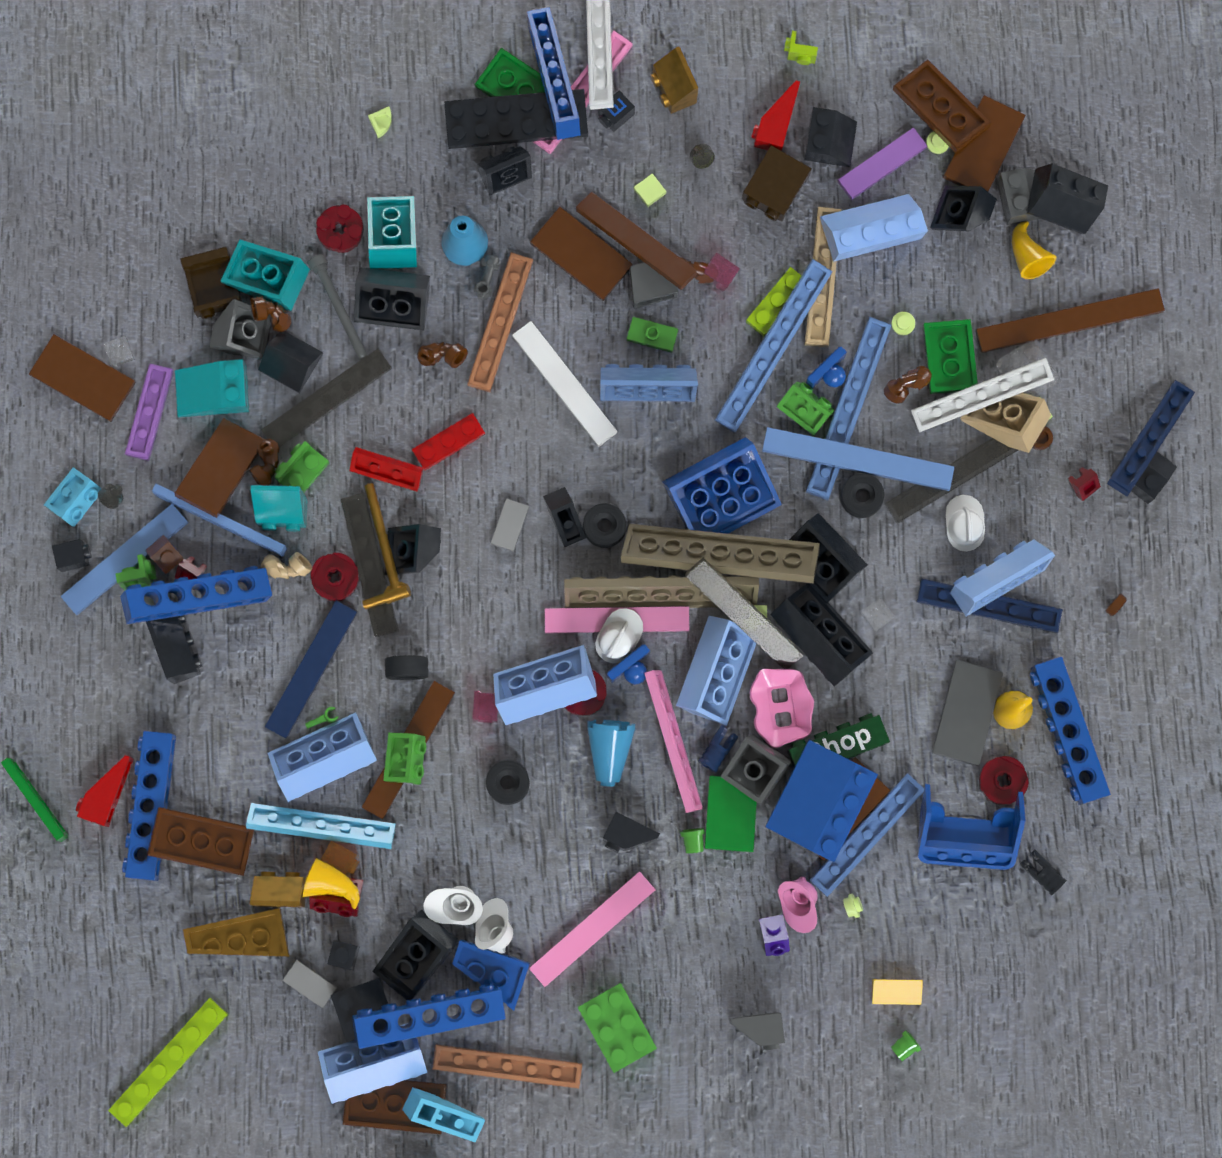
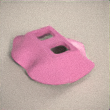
[750,668,814,748]

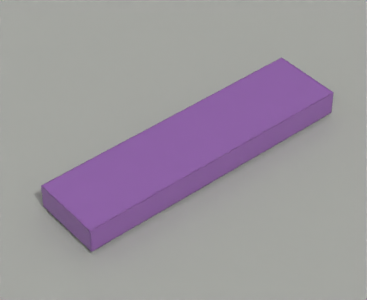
[838,128,927,200]
[125,364,174,461]

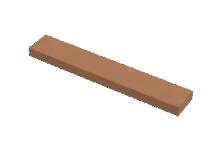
[468,252,533,392]
[432,1044,582,1089]

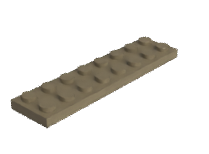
[621,524,820,583]
[564,575,759,608]

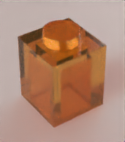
[321,841,360,877]

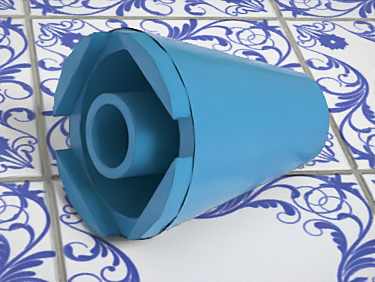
[441,216,488,266]
[587,720,636,787]

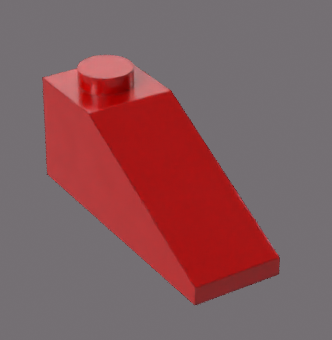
[751,80,800,151]
[76,755,134,828]

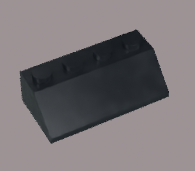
[770,583,873,687]

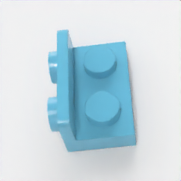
[44,467,103,527]

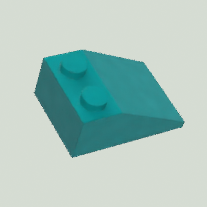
[367,196,417,269]
[221,239,310,311]
[175,359,249,418]
[251,485,308,532]

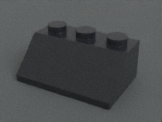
[1027,163,1108,235]
[354,267,430,331]
[789,513,868,603]
[146,615,203,684]

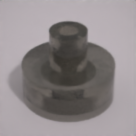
[690,144,715,169]
[98,484,124,509]

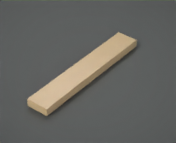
[805,207,842,348]

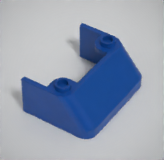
[918,784,1026,870]

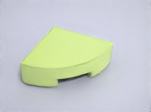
[368,106,392,138]

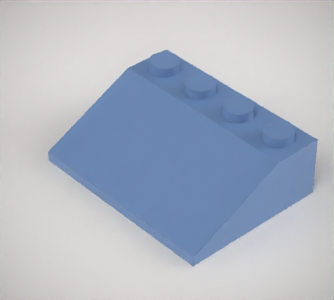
[600,364,698,402]

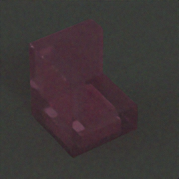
[704,253,740,292]
[473,691,499,723]

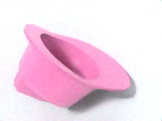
[778,876,818,933]

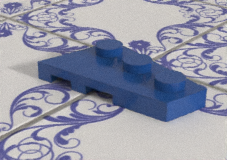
[452,939,530,1011]

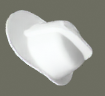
[946,495,985,552]
[595,608,643,663]
[423,886,483,925]
[475,898,513,954]

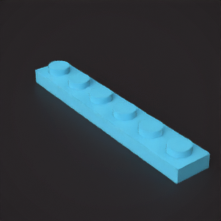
[246,803,396,849]

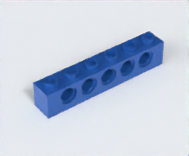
[527,7,580,140]
[120,566,272,625]
[1029,657,1111,805]
[122,731,176,881]
[352,984,506,1049]

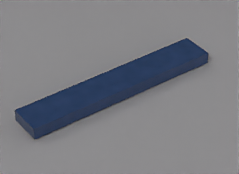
[1107,380,1195,496]
[916,579,1063,633]
[265,601,357,739]

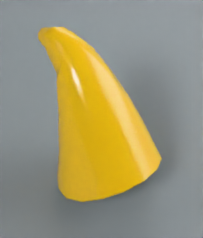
[1011,221,1056,279]
[993,691,1033,729]
[302,858,360,909]

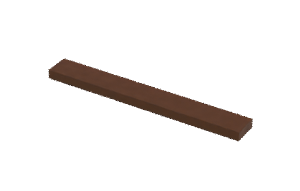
[975,288,1165,353]

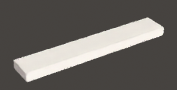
[586,0,614,110]
[512,321,617,447]
[911,358,1054,432]

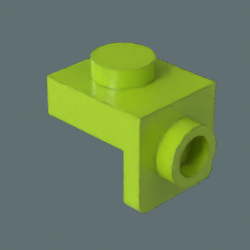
[784,30,818,65]

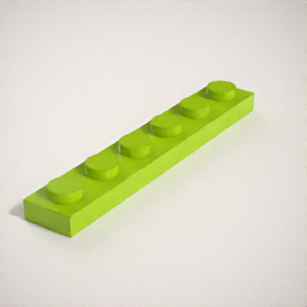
[108,998,229,1127]

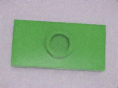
[627,317,678,353]

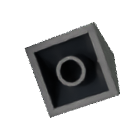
[258,331,323,394]

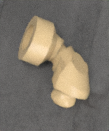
[261,552,312,579]

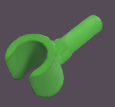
[305,707,339,729]

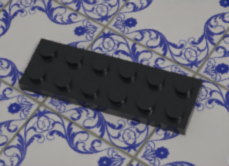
[444,89,588,149]

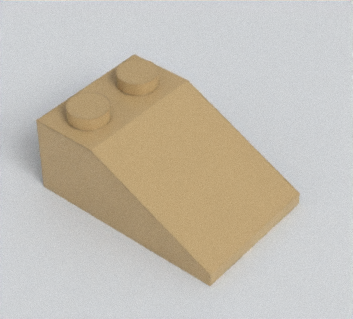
[960,381,1051,453]

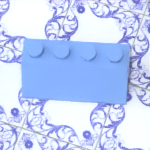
[820,194,928,262]
[950,539,1055,616]
[676,616,759,726]
[493,645,597,725]
[268,712,377,802]
[318,1023,427,1103]

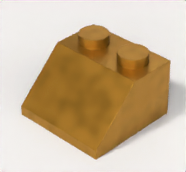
[650,46,698,114]
[250,872,306,907]

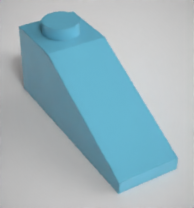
[402,1087,485,1142]

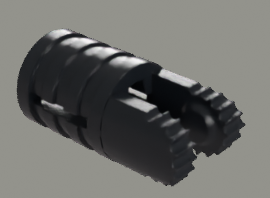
[1020,849,1067,896]

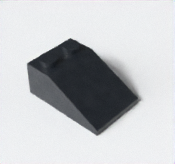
[477,146,532,196]
[372,910,459,1001]

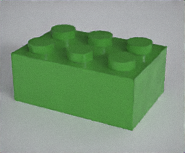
[578,983,657,1073]

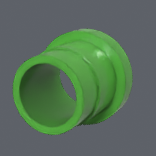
[680,828,705,853]
[891,1030,922,1061]

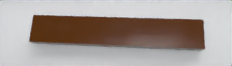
[576,192,697,290]
[362,681,455,819]

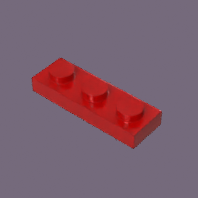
[412,413,485,471]
[349,447,424,492]

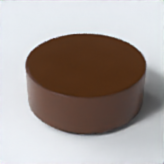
[1032,426,1053,451]
[1105,593,1127,616]

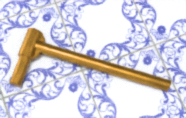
[362,483,411,610]

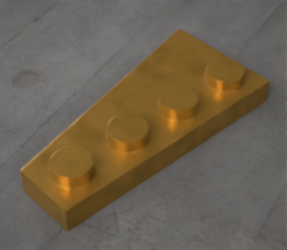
[183,908,290,957]

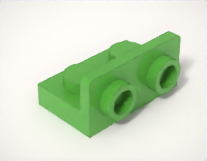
[777,381,835,436]
[275,441,330,493]
[115,554,157,591]
[383,732,426,785]

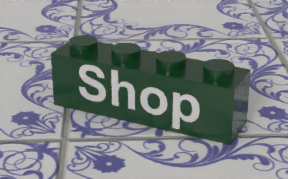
[787,713,890,767]

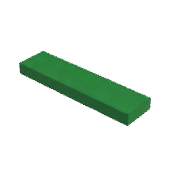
[0,758,68,842]

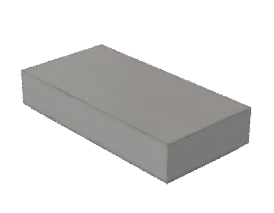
[491,499,529,552]
[282,960,337,1008]

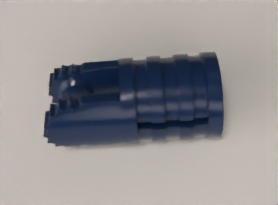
[698,725,738,773]

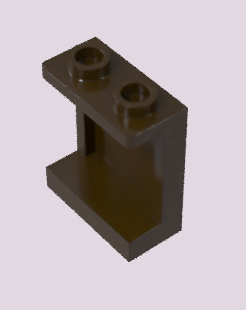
[742,146,812,222]
[180,247,242,319]

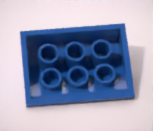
[662,437,782,534]
[765,740,878,862]

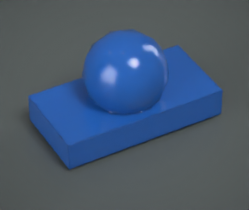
[806,347,847,389]
[607,644,650,685]

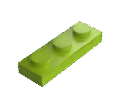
[746,267,802,336]

